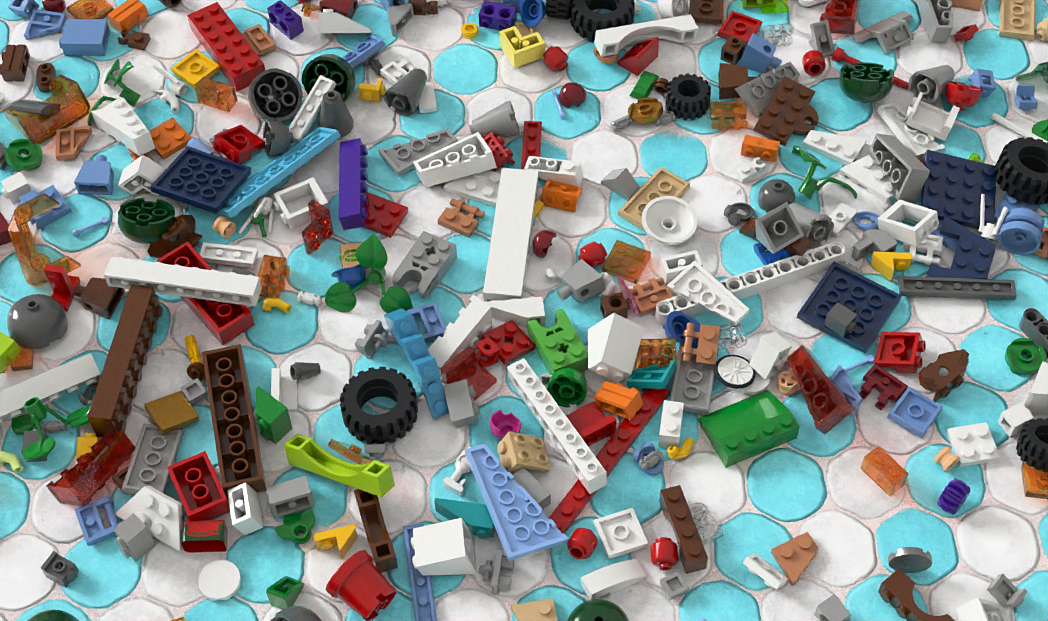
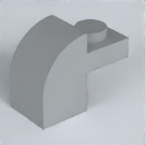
[851,229,898,262]

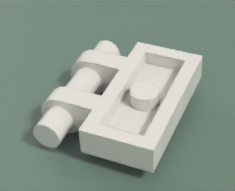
[380,57,419,85]
[901,234,943,266]

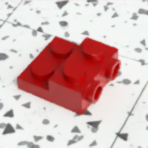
[213,125,266,164]
[875,332,926,374]

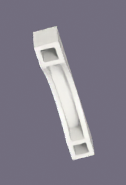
[594,14,698,57]

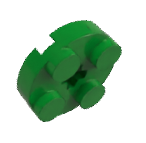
[5,139,42,172]
[1005,338,1046,375]

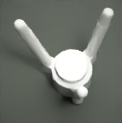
[152,65,187,97]
[978,194,1008,241]
[239,197,275,234]

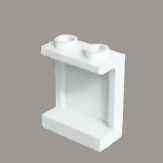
[905,92,960,141]

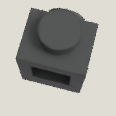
[41,551,79,588]

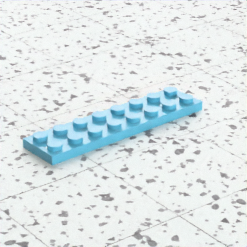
[217,127,341,218]

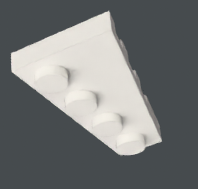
[877,102,946,159]
[667,260,750,325]

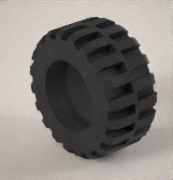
[570,0,635,42]
[994,137,1048,205]
[340,367,418,444]

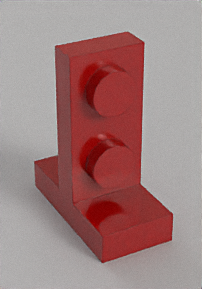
[44,264,81,312]

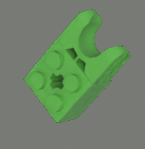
[527,309,588,375]

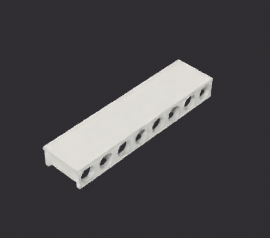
[483,168,538,302]

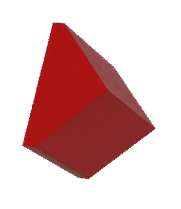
[617,37,659,76]

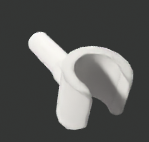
[545,268,563,283]

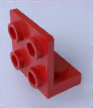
[566,401,616,447]

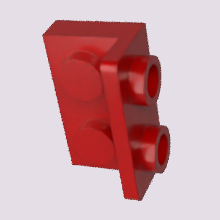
[483,132,515,172]

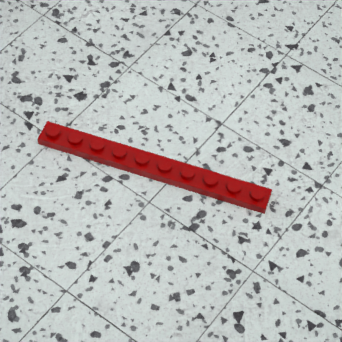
[549,388,670,534]

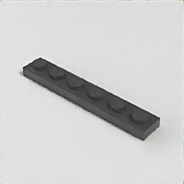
[898,276,1017,300]

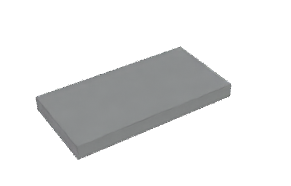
[670,342,719,415]
[122,423,183,495]

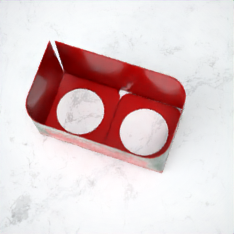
[181,520,228,553]

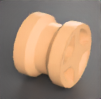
[212,216,236,239]
[777,371,798,396]
[934,446,960,472]

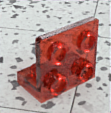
[302,199,334,255]
[441,346,497,401]

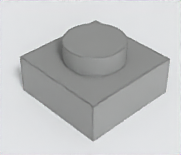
[180,378,208,405]
[364,444,386,457]
[660,571,689,600]

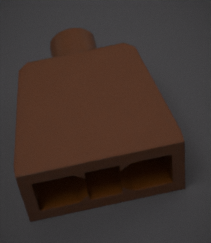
[718,63,757,99]
[74,277,125,320]

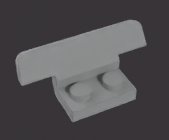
[852,12,914,53]

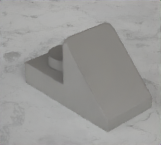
[808,20,835,56]

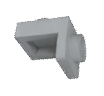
[987,574,1027,608]

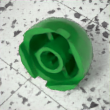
[547,367,587,408]

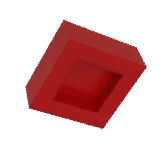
[953,24,979,41]

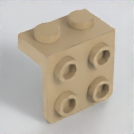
[497,431,551,475]

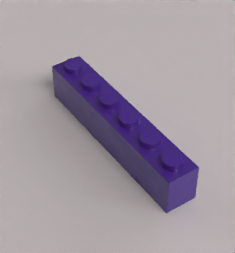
[338,138,368,231]

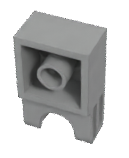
[392,231,457,299]

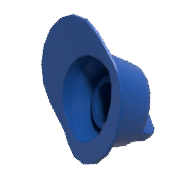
[519,0,546,27]
[331,264,366,290]
[663,311,700,348]

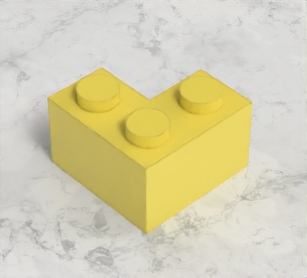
[499,26,545,68]

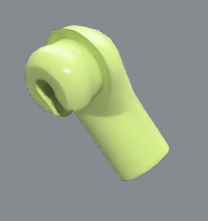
[0,451,24,473]

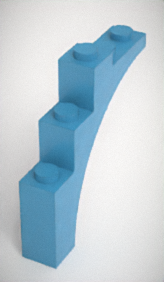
[384,308,449,419]

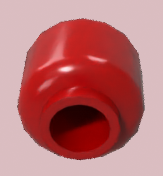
[543,46,569,72]
[802,50,826,76]
[578,241,607,268]
[567,528,598,559]
[650,537,679,571]

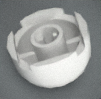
[657,0,688,19]

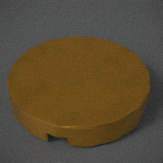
[628,97,663,124]

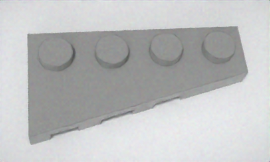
[735,61,800,117]
[378,129,458,177]

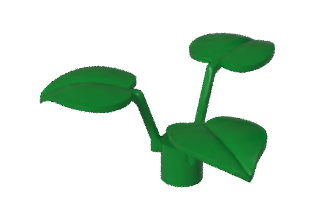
[87,59,141,126]
[792,145,857,199]
[325,234,414,314]
[11,397,91,461]

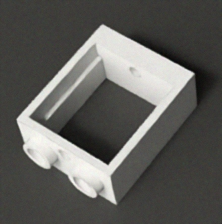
[273,177,330,230]
[878,199,939,246]

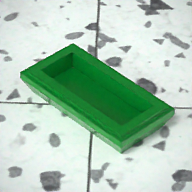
[629,71,659,99]

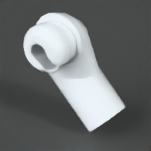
[160,91,180,113]

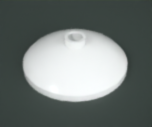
[642,196,697,245]

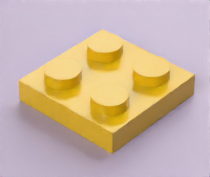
[171,49,220,89]

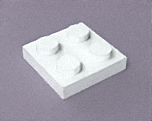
[946,422,1000,467]
[594,508,648,559]

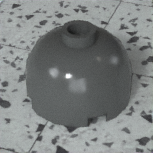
[263,121,293,156]
[758,179,795,213]

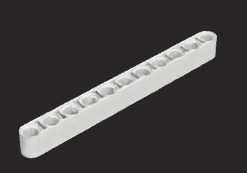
[655,242,845,326]

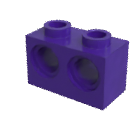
[267,0,304,40]
[478,0,517,31]

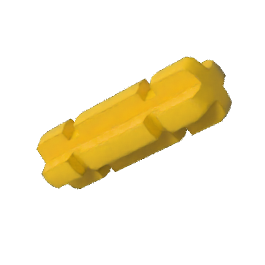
[184,335,202,364]

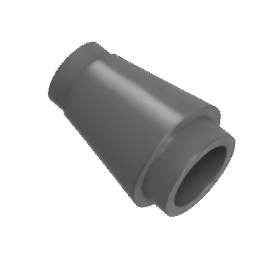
[290,362,321,381]

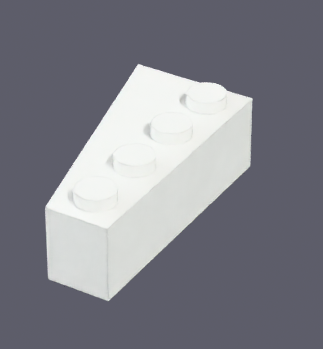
[91,97,155,156]
[413,132,497,188]
[428,294,492,378]

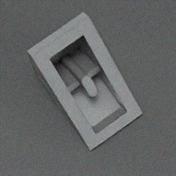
[387,3,414,37]
[601,168,640,201]

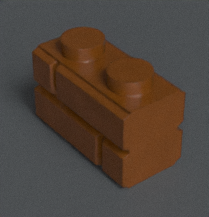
[0,44,30,82]

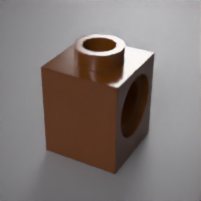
[600,292,630,319]

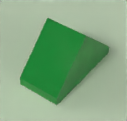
[266,576,305,610]

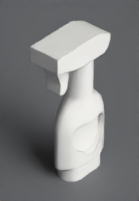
[443,447,472,497]

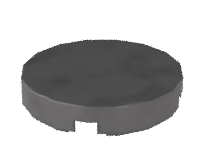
[888,547,932,573]

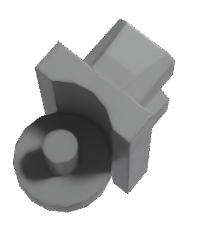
[354,320,389,359]
[478,550,514,594]

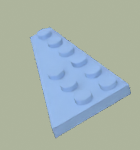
[465,444,569,561]

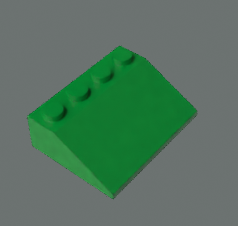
[697,390,800,468]

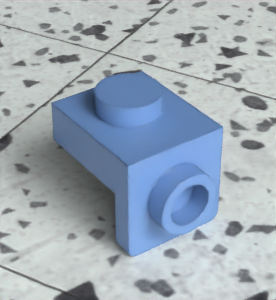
[1014,84,1038,111]

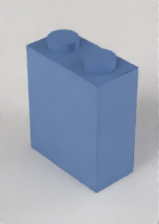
[59,19,111,56]

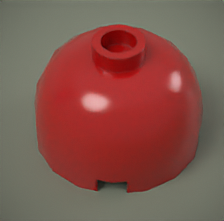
[945,81,982,111]

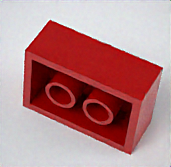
[167,451,230,521]

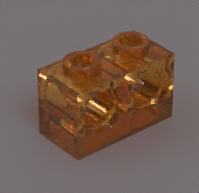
[257,255,290,298]
[636,338,677,369]

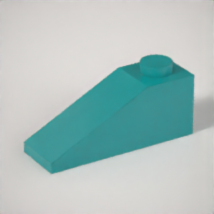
[434,498,495,538]

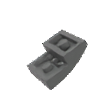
[9,99,61,116]

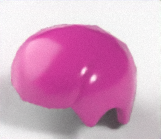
[490,410,521,440]

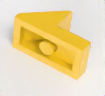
[870,252,912,281]
[314,524,358,559]

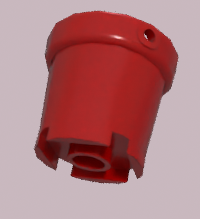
[325,550,397,621]

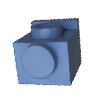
[8,0,40,19]
[968,68,996,98]

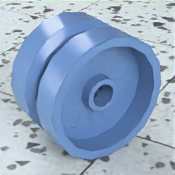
[998,208,1044,255]

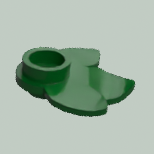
[275,508,315,544]

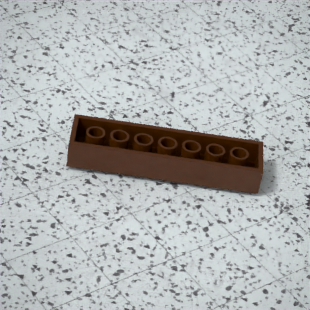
[87,285,162,439]
[202,344,267,499]

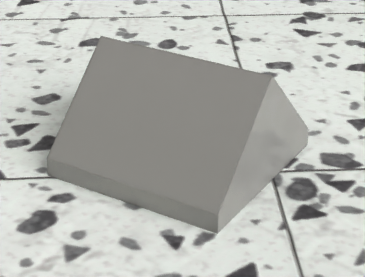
[755,202,805,254]

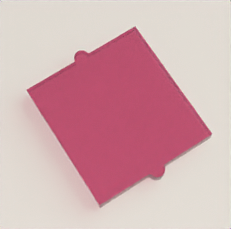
[616,274,639,315]

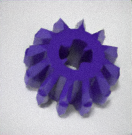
[937,478,970,515]

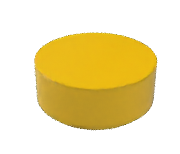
[461,23,479,39]

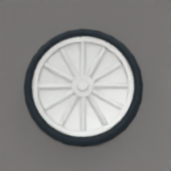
[714,355,756,389]

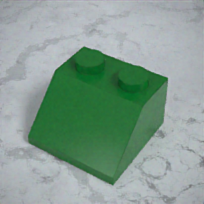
[256,386,293,444]

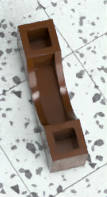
[659,485,708,574]
[354,489,398,573]
[878,568,955,621]

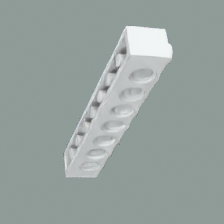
[507,358,607,494]

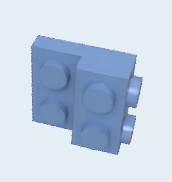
[18,185,72,229]

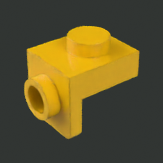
[358,78,386,102]
[76,433,102,462]

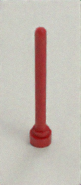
[832,47,909,89]

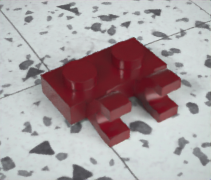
[859,364,908,410]

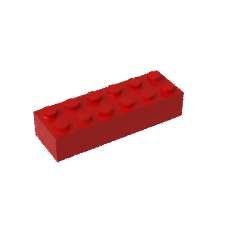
[187,2,265,92]
[156,241,255,345]

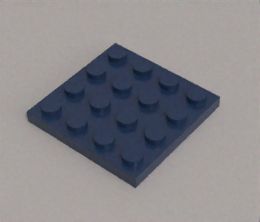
[150,146,251,214]
[921,150,996,229]
[797,262,902,353]

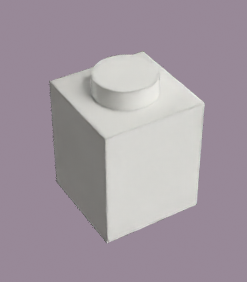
[0,172,31,204]
[998,402,1034,437]

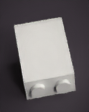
[588,313,643,383]
[1024,362,1048,415]
[411,518,477,576]

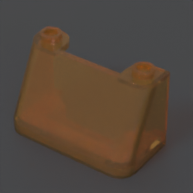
[2,75,90,145]

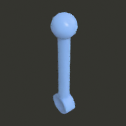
[552,90,566,119]
[72,217,109,236]
[843,355,875,373]

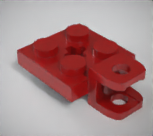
[474,320,536,367]

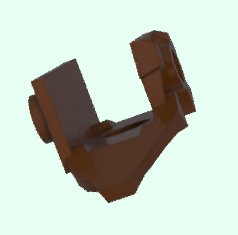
[147,215,203,258]
[918,349,969,402]

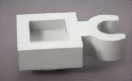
[731,157,766,183]

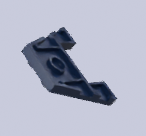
[927,217,996,279]

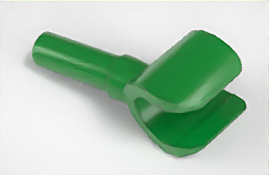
[253,213,267,237]

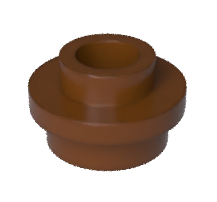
[654,78,669,93]
[187,362,205,381]

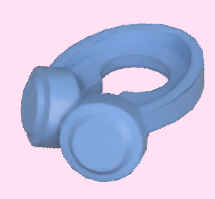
[854,211,880,231]
[633,443,664,476]

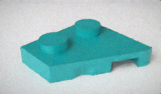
[626,360,677,389]

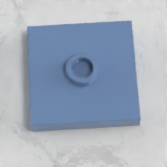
[887,387,943,438]

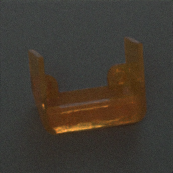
[8,193,81,287]

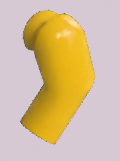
[262,298,292,314]
[667,437,695,460]

